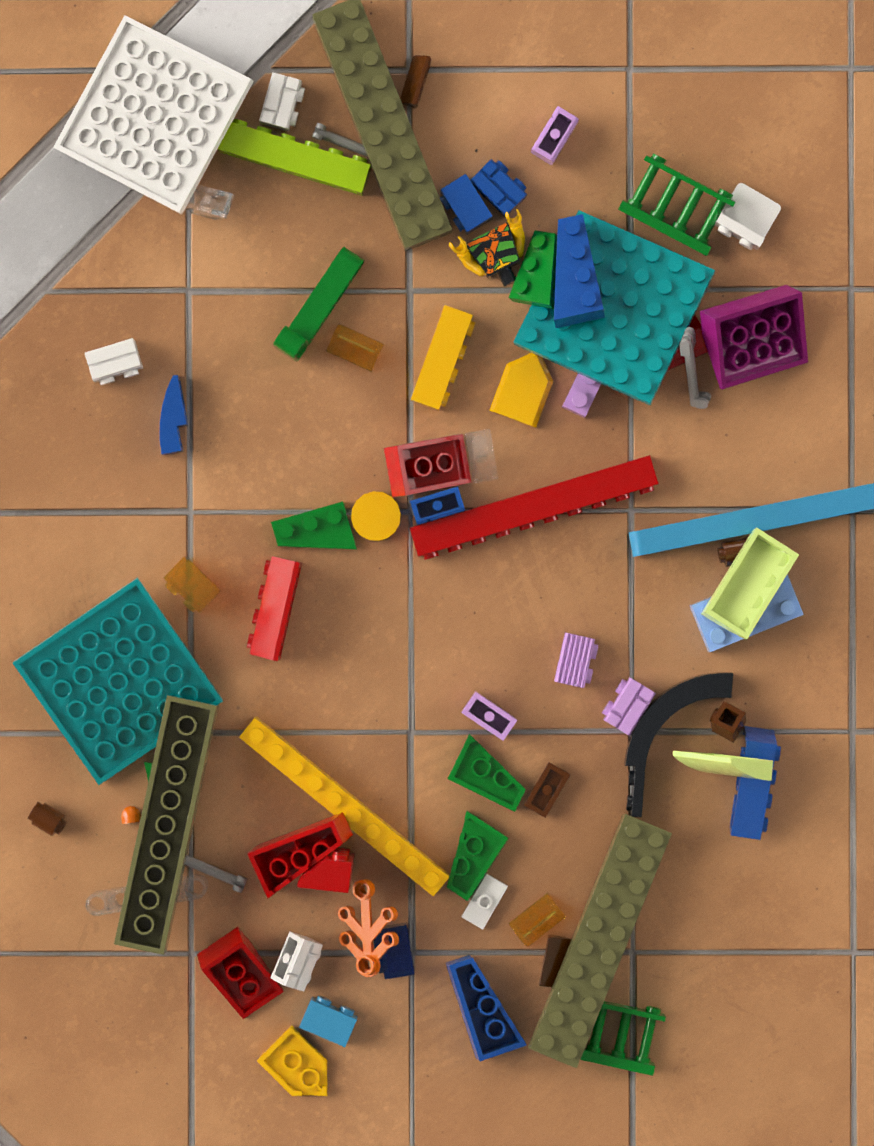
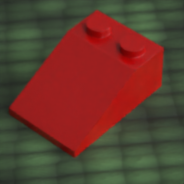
[384,434,472,497]
[197,927,284,1019]

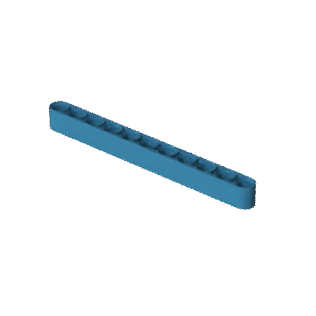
[628,483,874,557]

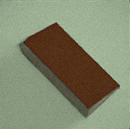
[400,55,431,108]
[539,935,572,987]

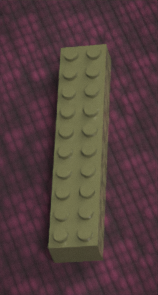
[312,0,452,251]
[114,695,219,955]
[528,814,672,1068]

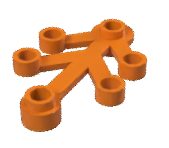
[338,879,399,977]

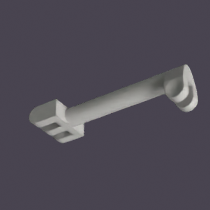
[312,123,367,156]
[680,327,711,409]
[185,855,247,893]

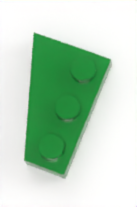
[508,230,557,309]
[447,734,526,812]

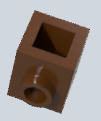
[710,701,746,743]

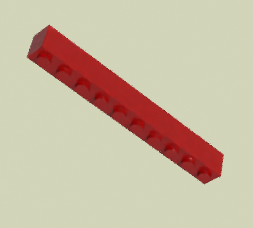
[410,455,659,560]

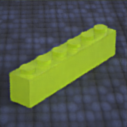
[218,119,371,196]

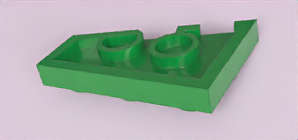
[271,501,357,549]
[447,811,509,901]

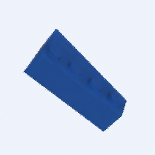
[554,214,605,328]
[729,726,781,840]
[446,955,527,1061]

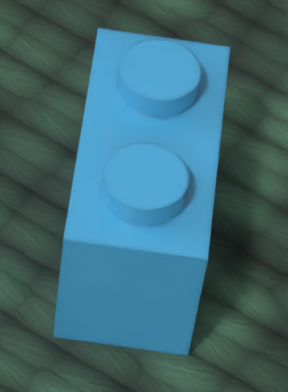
[299,995,358,1047]

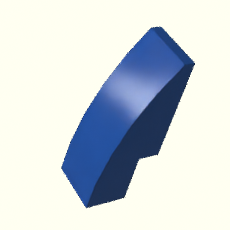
[160,375,188,455]

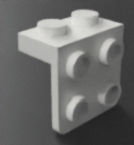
[715,183,781,250]

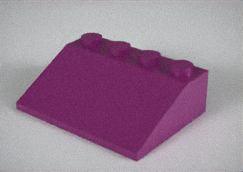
[700,285,808,389]

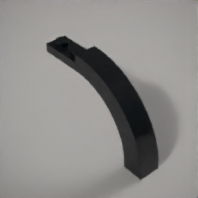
[624,672,733,817]

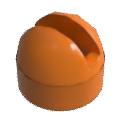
[121,806,141,824]

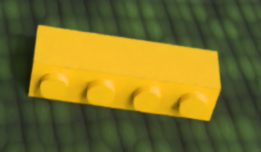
[411,305,476,411]

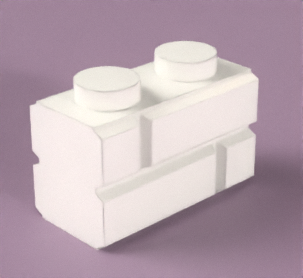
[259,72,305,132]
[85,338,143,385]
[270,931,323,991]

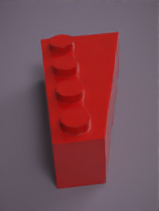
[247,812,353,899]

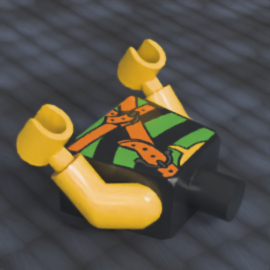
[449,209,525,287]

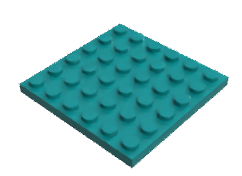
[513,210,715,405]
[13,577,223,785]

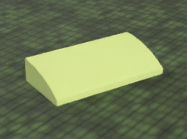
[701,528,799,640]
[673,751,773,781]

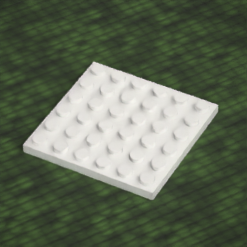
[54,15,254,215]

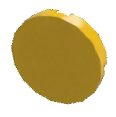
[351,491,401,541]

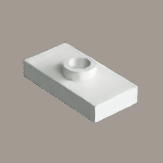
[461,874,508,929]

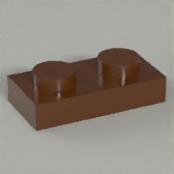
[524,762,570,818]

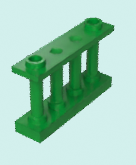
[618,153,735,256]
[580,1001,666,1076]

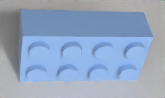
[689,574,804,652]

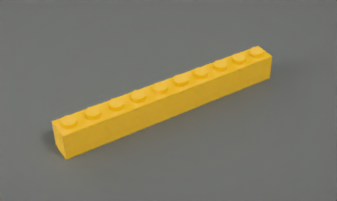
[239,716,449,897]

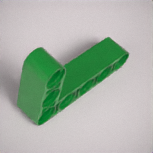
[273,247,365,362]

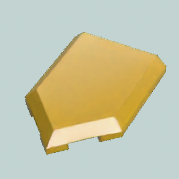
[489,352,553,428]
[257,1025,328,1096]

